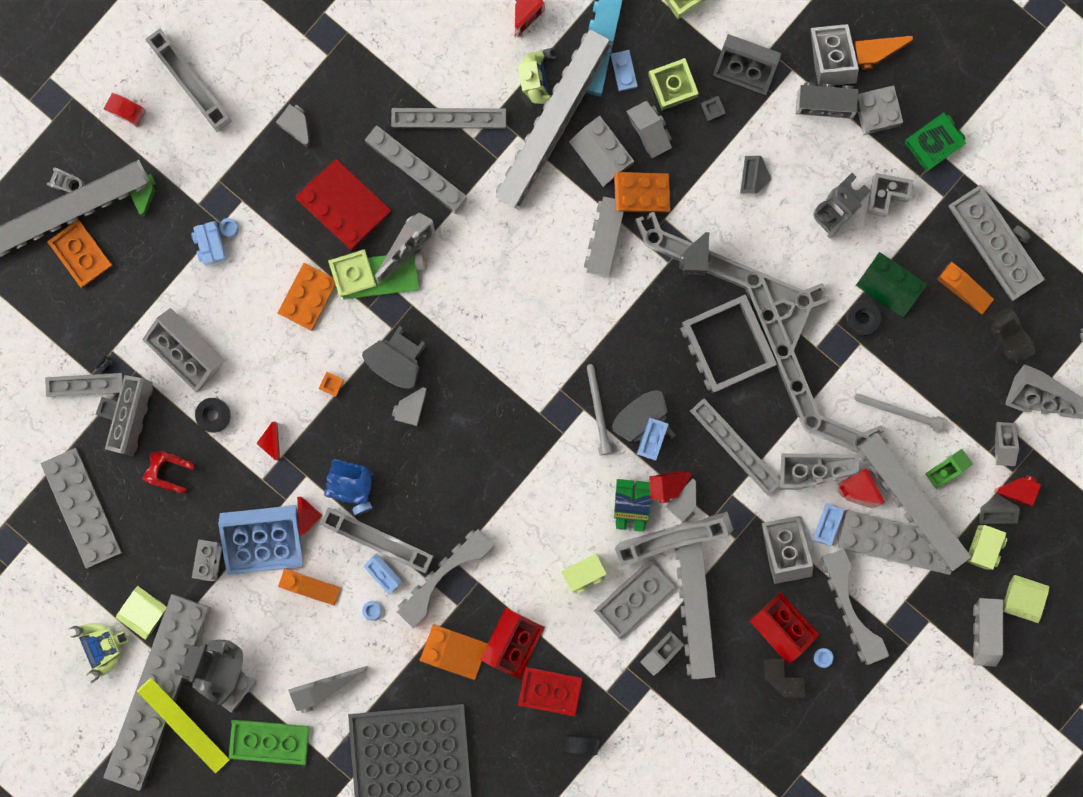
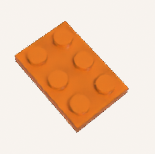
[614,172,670,213]
[47,219,113,288]
[277,263,336,331]

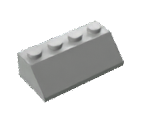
[142,308,225,392]
[105,375,153,456]

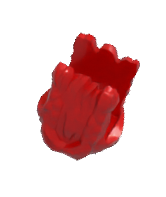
[142,451,194,493]

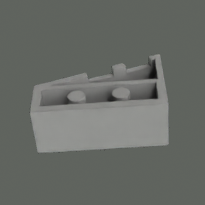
[973,598,1003,667]

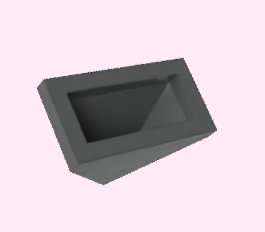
[740,156,771,194]
[979,494,1020,524]

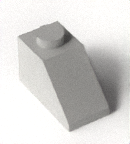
[276,104,310,148]
[392,387,427,427]
[995,422,1019,466]
[665,479,696,522]
[641,631,684,676]

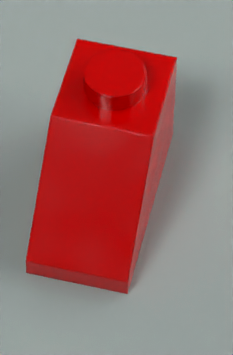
[103,93,146,127]
[649,471,691,503]
[994,476,1041,507]

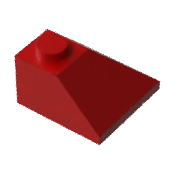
[515,0,545,37]
[837,468,885,508]

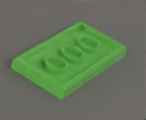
[343,253,419,300]
[229,720,310,765]

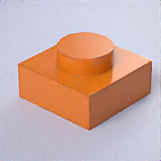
[318,371,344,397]

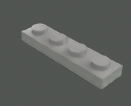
[45,373,123,397]

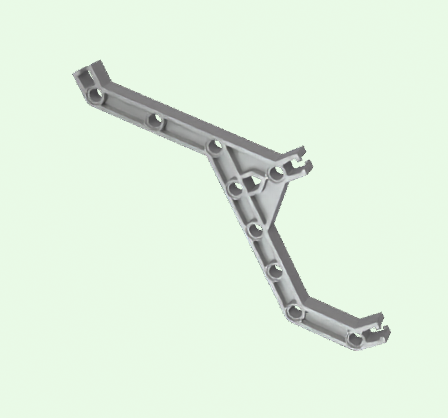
[635,212,889,453]

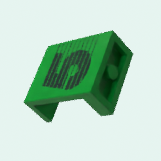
[905,113,966,172]

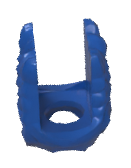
[324,459,374,504]

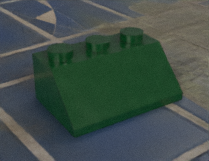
[855,252,927,318]

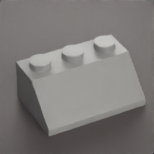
[569,116,634,187]

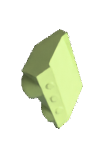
[1003,575,1049,623]
[116,586,167,640]

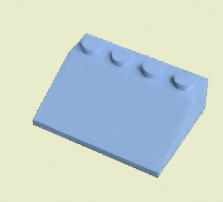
[218,505,303,575]

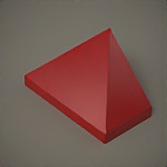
[256,421,280,461]
[297,497,323,536]

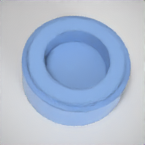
[219,218,239,238]
[352,502,373,516]
[362,601,382,620]
[814,648,833,668]

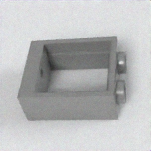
[192,539,222,581]

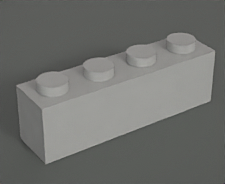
[584,197,624,278]

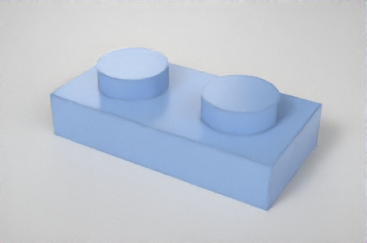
[610,50,638,92]
[637,417,668,461]
[813,503,844,546]
[363,553,402,594]

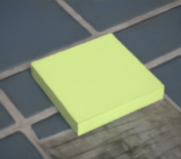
[328,249,376,297]

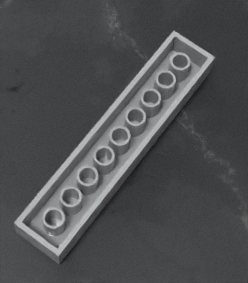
[103,594,211,791]

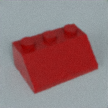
[750,592,819,664]
[480,608,545,679]

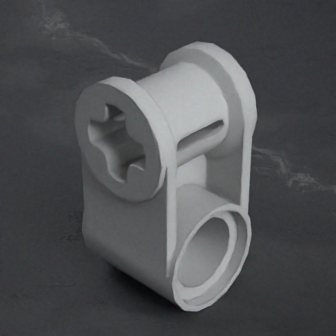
[47,168,85,193]

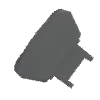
[813,173,871,239]
[362,326,426,389]
[612,390,676,443]
[174,639,243,706]

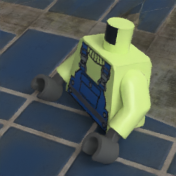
[518,48,556,104]
[68,623,129,683]

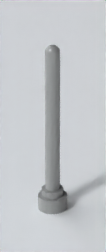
[587,364,614,456]
[854,394,945,433]

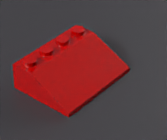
[295,159,392,252]

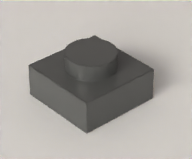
[700,96,726,122]
[95,397,117,420]

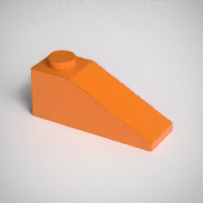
[853,36,913,70]
[937,262,994,314]
[278,569,341,606]

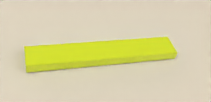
[137,678,229,773]

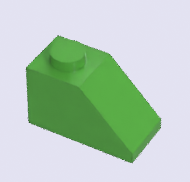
[129,171,156,217]
[925,449,973,489]

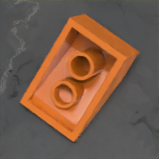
[420,624,488,680]

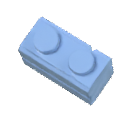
[191,221,227,266]

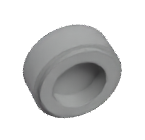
[414,251,426,271]

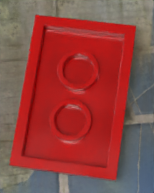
[518,667,582,716]

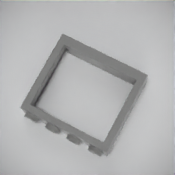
[680,294,777,393]

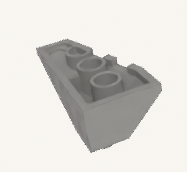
[375,213,436,285]
[1006,364,1083,419]
[780,453,859,490]
[288,666,367,713]

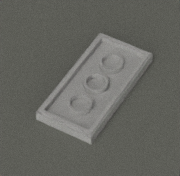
[594,559,676,639]

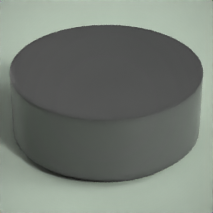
[1012,225,1031,243]

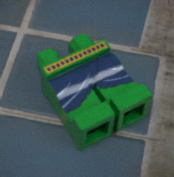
[614,479,651,532]

